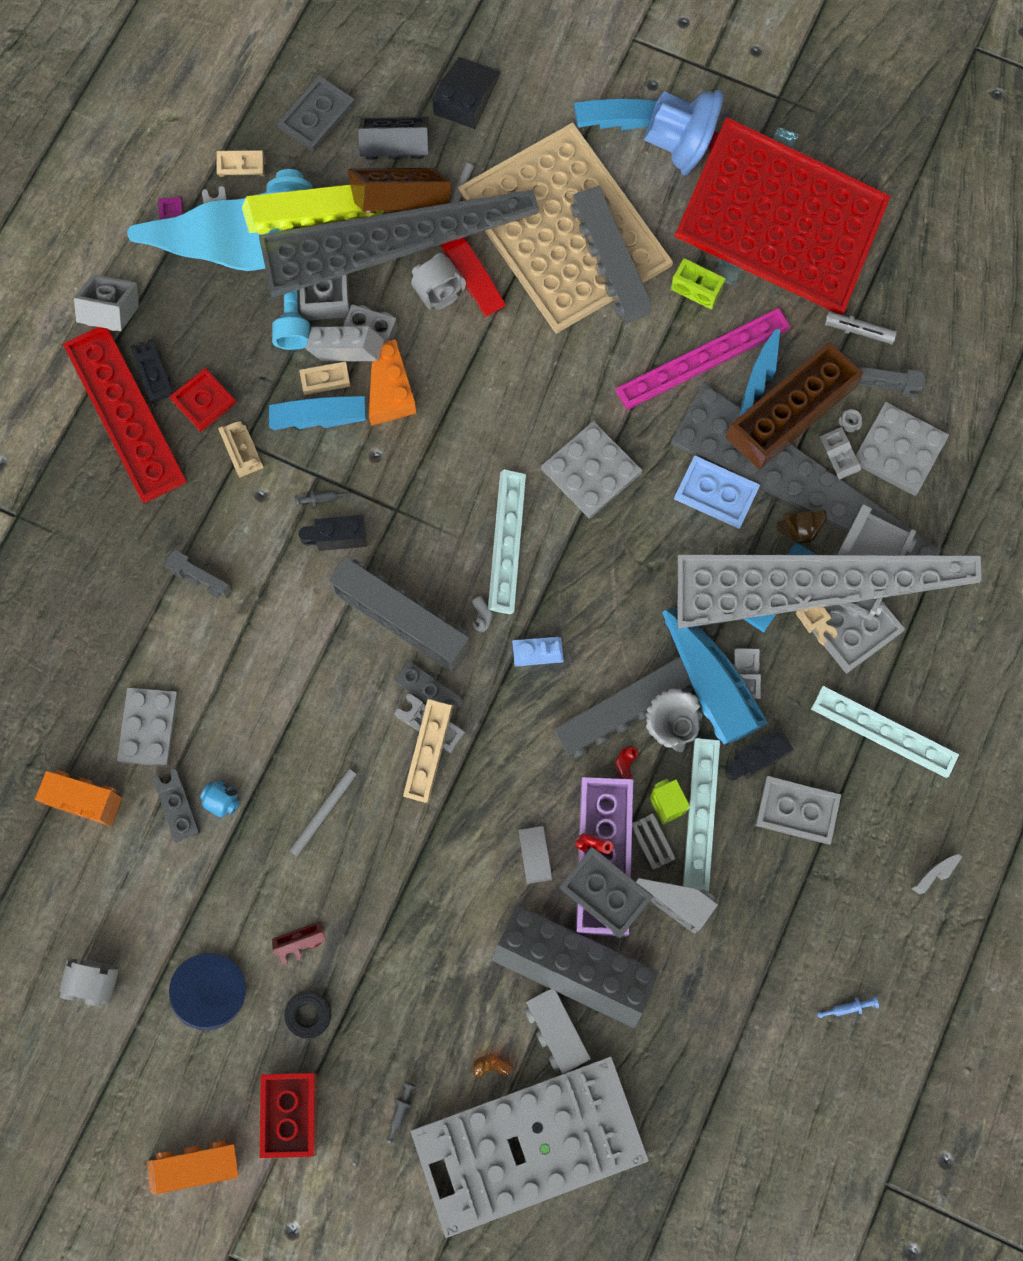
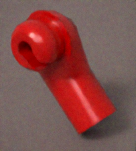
[615,746,638,779]
[575,833,613,854]

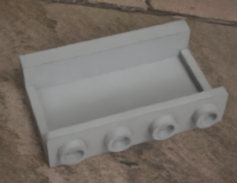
[837,504,917,620]

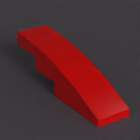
[440,237,506,318]

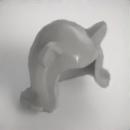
[646,688,702,752]

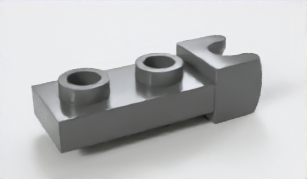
[858,366,925,398]
[164,549,232,599]
[394,661,463,720]
[152,768,200,842]

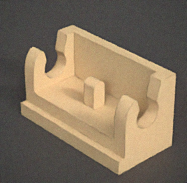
[217,150,266,177]
[218,421,264,478]

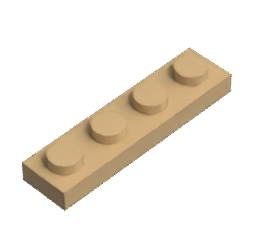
[403,699,454,803]

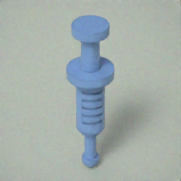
[817,995,879,1018]

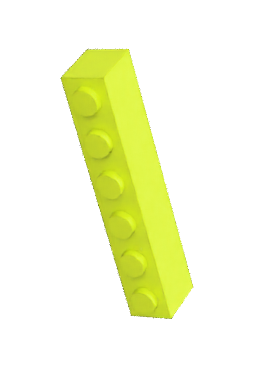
[242,185,384,234]

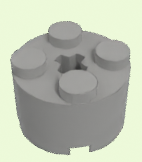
[411,253,466,310]
[59,958,119,1006]

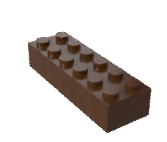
[726,342,864,470]

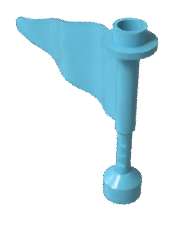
[127,169,313,350]

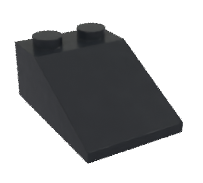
[432,57,500,129]

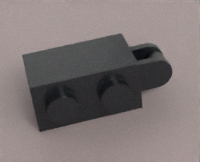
[298,515,367,551]
[725,728,794,780]

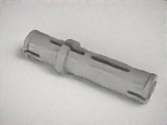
[824,311,897,345]

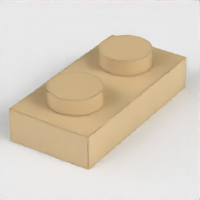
[299,361,351,395]

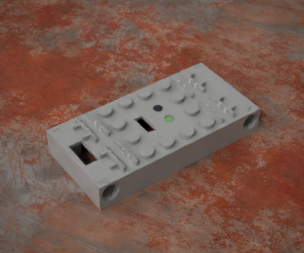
[410,1057,649,1238]

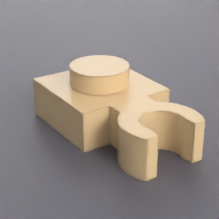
[796,607,838,645]

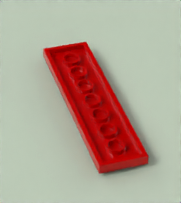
[63,327,187,504]

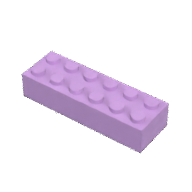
[576,777,633,937]

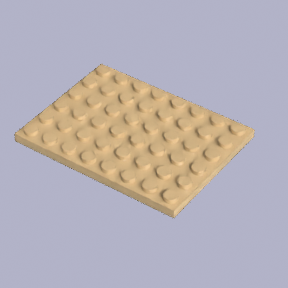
[457,122,673,334]

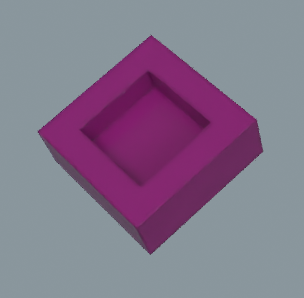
[158,197,184,220]

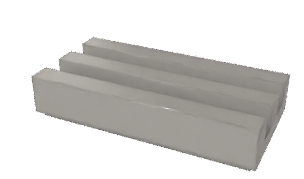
[632,813,676,871]

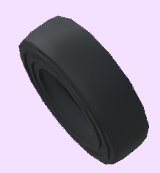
[284,991,331,1039]

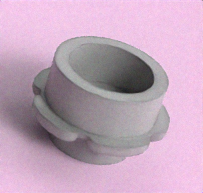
[839,409,862,432]

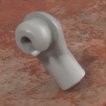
[472,596,493,632]

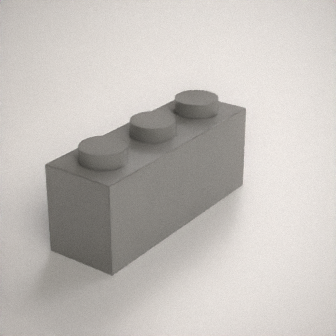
[305,326,384,361]
[524,989,590,1074]

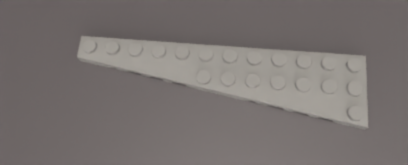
[677,555,982,629]

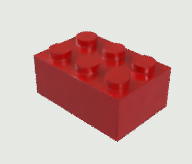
[259,1073,317,1158]

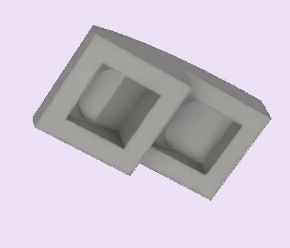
[820,427,862,480]
[733,648,761,699]
[518,826,552,884]
[911,854,962,895]

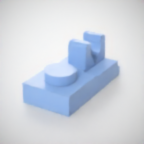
[512,637,564,667]

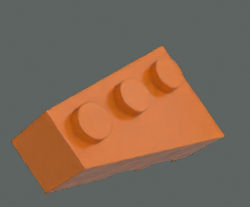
[369,339,416,426]
[34,770,123,827]
[147,1140,238,1194]

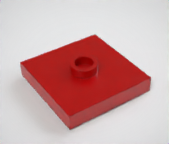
[169,367,237,433]

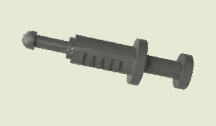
[294,491,351,507]
[386,1082,416,1144]

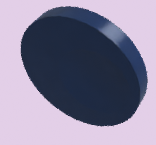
[169,953,246,1030]

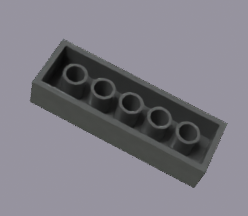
[329,557,470,674]
[492,905,659,1028]

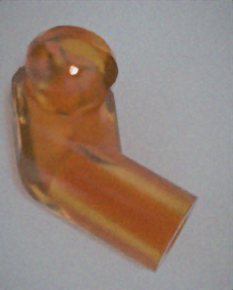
[472,1054,512,1078]

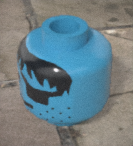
[200,780,240,817]

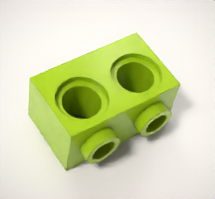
[671,258,726,310]
[649,779,690,825]

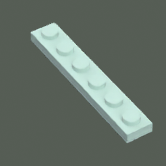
[488,469,526,614]
[811,686,959,778]
[683,738,720,892]

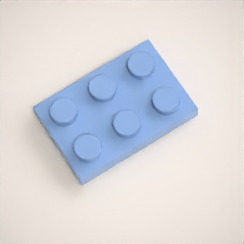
[674,456,760,529]

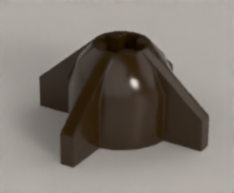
[777,509,827,544]

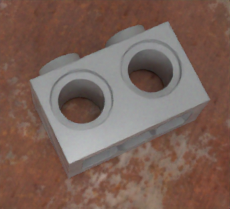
[343,304,398,342]

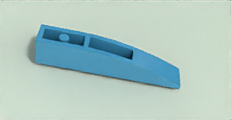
[662,608,768,744]

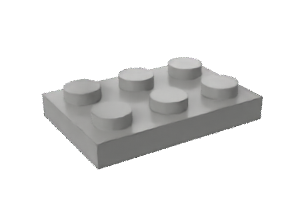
[117,688,178,766]
[755,776,841,845]

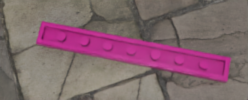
[615,308,791,410]

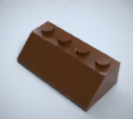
[348,168,451,214]

